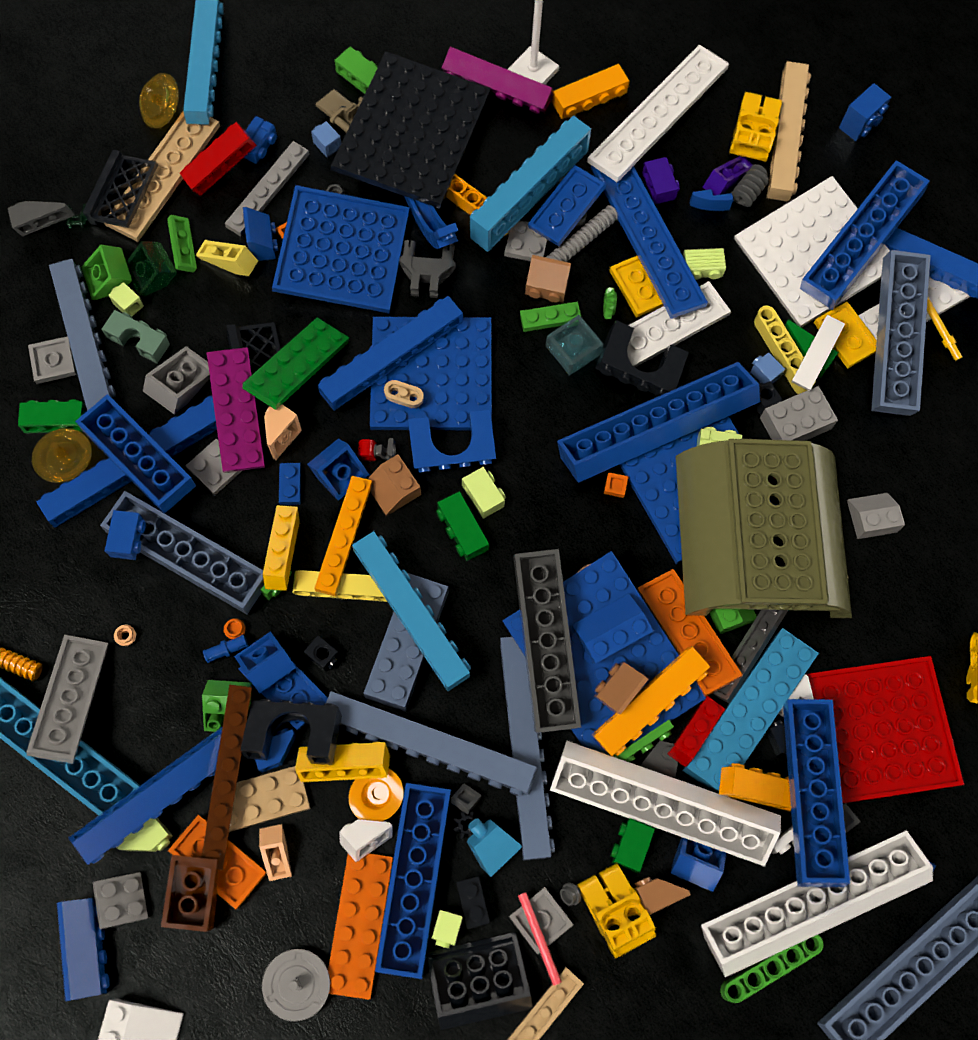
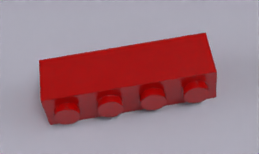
[179,122,257,196]

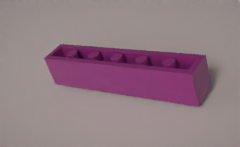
[442,47,553,114]

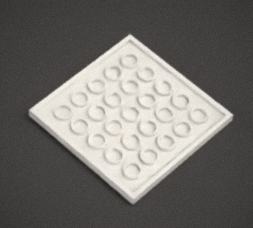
[734,176,890,328]

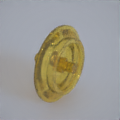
[139,73,179,128]
[32,428,92,483]

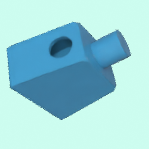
[467,819,522,877]

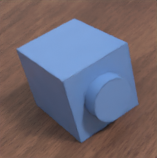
[311,121,341,157]
[750,352,785,384]

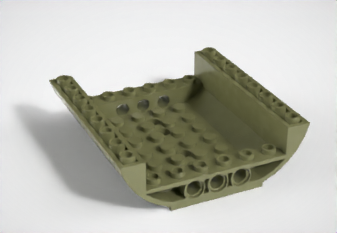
[675,439,852,618]

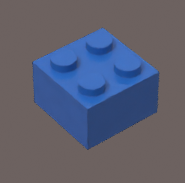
[839,83,891,141]

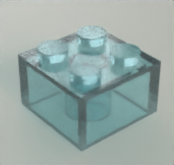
[546,315,603,375]

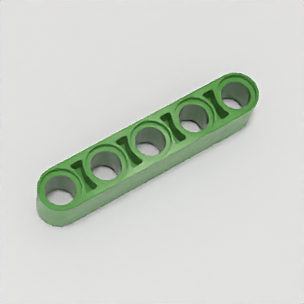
[720,935,823,1003]

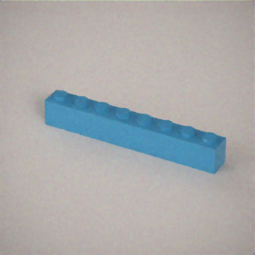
[183,0,224,125]
[352,531,471,691]

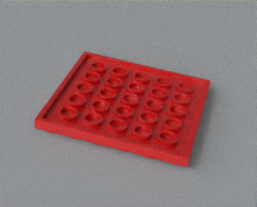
[806,656,964,804]

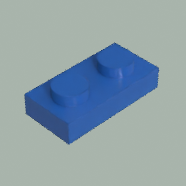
[279,463,301,505]

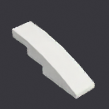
[791,315,845,391]

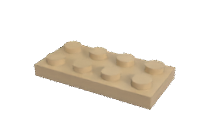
[229,766,310,832]

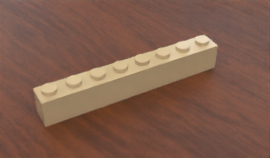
[767,61,811,202]

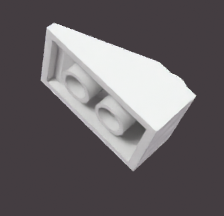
[98,999,184,1040]

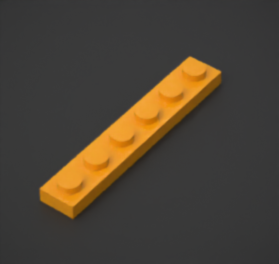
[314,476,372,596]

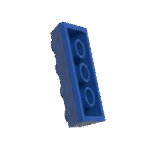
[57,898,110,1001]

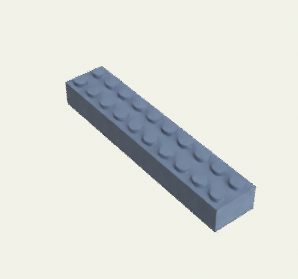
[817,876,978,1040]

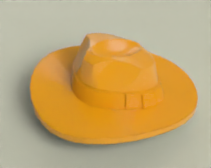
[349,769,404,822]

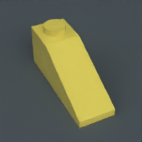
[195,240,258,276]

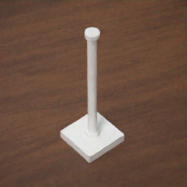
[508,0,559,85]

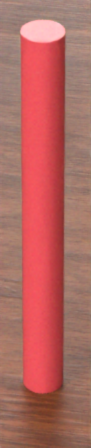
[518,892,562,986]

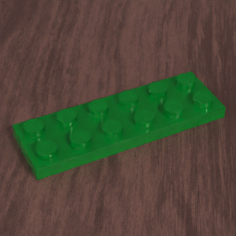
[242,318,349,410]

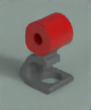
[357,438,397,461]

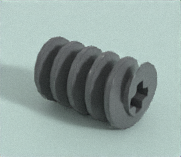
[731,164,769,207]

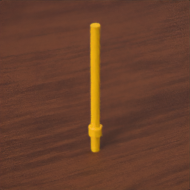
[927,297,962,361]

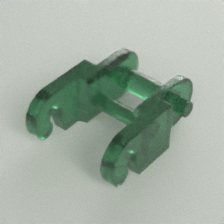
[66,204,87,228]

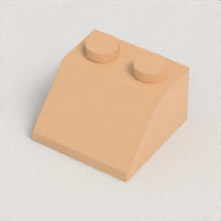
[264,404,302,460]

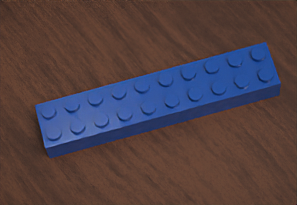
[557,362,760,483]

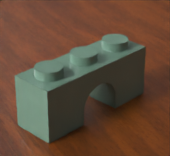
[102,310,170,363]

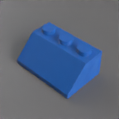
[572,594,653,664]

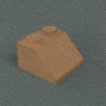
[525,255,571,303]
[368,454,421,516]
[594,662,648,715]
[634,877,691,915]

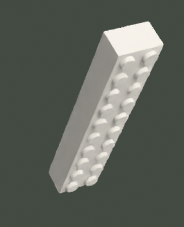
[550,741,781,866]
[701,831,933,977]

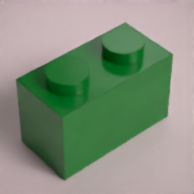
[610,818,655,873]

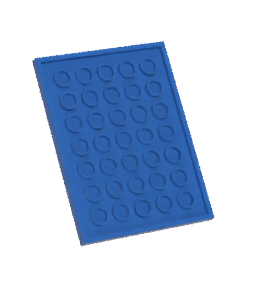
[502,551,706,757]

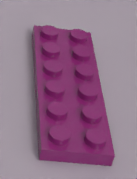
[207,347,265,473]

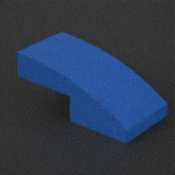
[689,189,733,211]

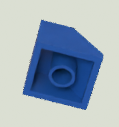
[243,207,278,261]
[307,438,369,501]
[234,631,296,693]
[671,837,726,892]

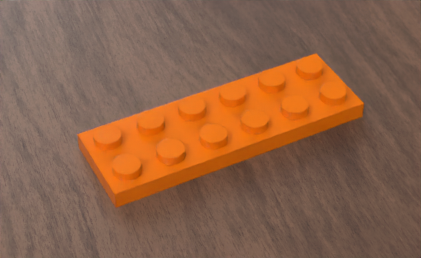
[637,569,742,697]
[328,853,393,1000]

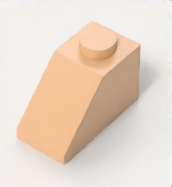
[259,824,292,881]

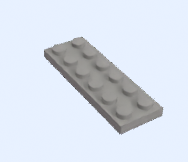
[26,635,108,764]

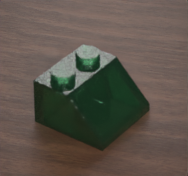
[126,241,177,298]

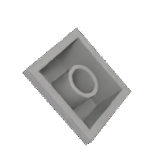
[847,493,905,539]

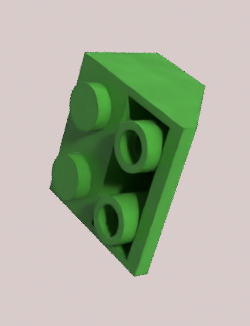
[202,680,252,732]

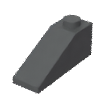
[8,201,75,237]

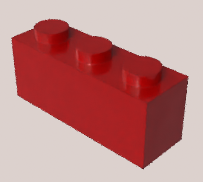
[668,696,725,767]

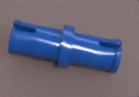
[203,634,249,663]

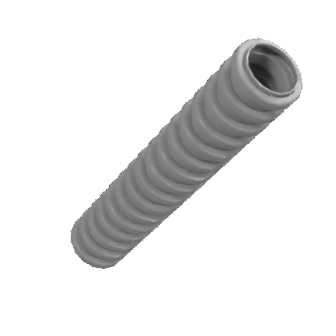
[545,205,618,262]

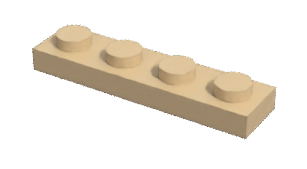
[507,967,584,1040]

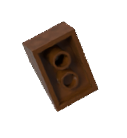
[161,855,218,932]

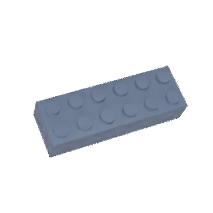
[364,573,449,712]

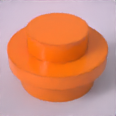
[224,619,246,639]

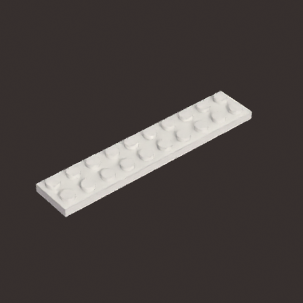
[587,45,729,182]

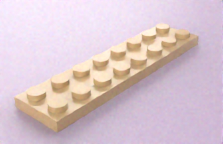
[104,111,220,242]

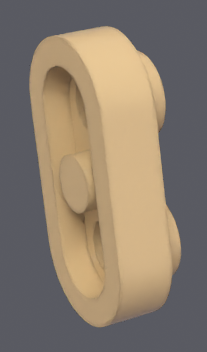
[384,380,424,408]

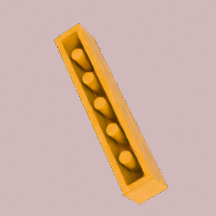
[592,647,710,756]

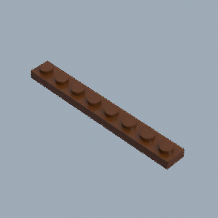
[201,684,252,870]

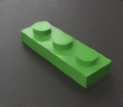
[167,215,197,272]
[520,302,582,332]
[614,720,674,763]

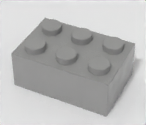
[760,386,838,441]

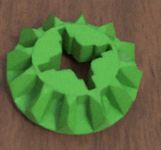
[603,288,617,319]

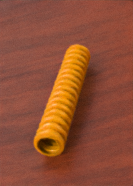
[0,648,43,681]

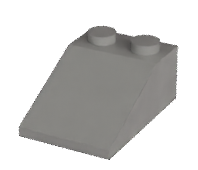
[143,346,210,414]

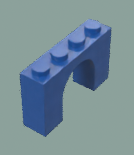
[408,409,496,472]

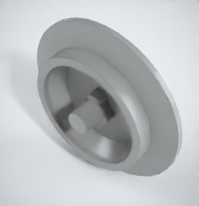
[262,949,330,1021]

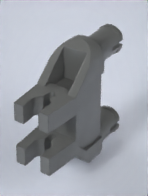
[399,240,456,298]

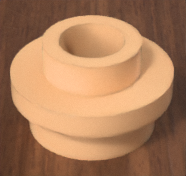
[114,625,136,646]

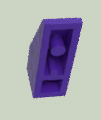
[703,156,753,196]

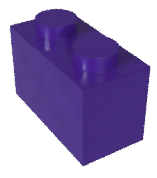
[642,157,679,204]

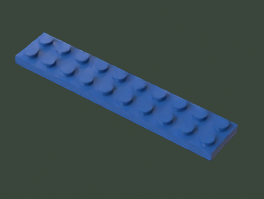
[591,165,708,319]

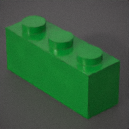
[18,399,87,433]
[436,491,489,561]

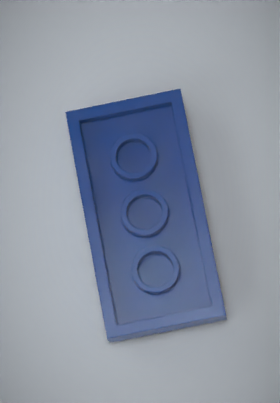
[528,165,606,246]
[238,663,328,731]

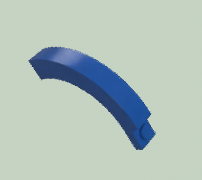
[404,196,458,249]

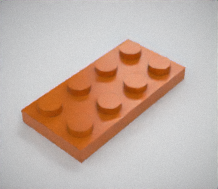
[168,815,267,909]

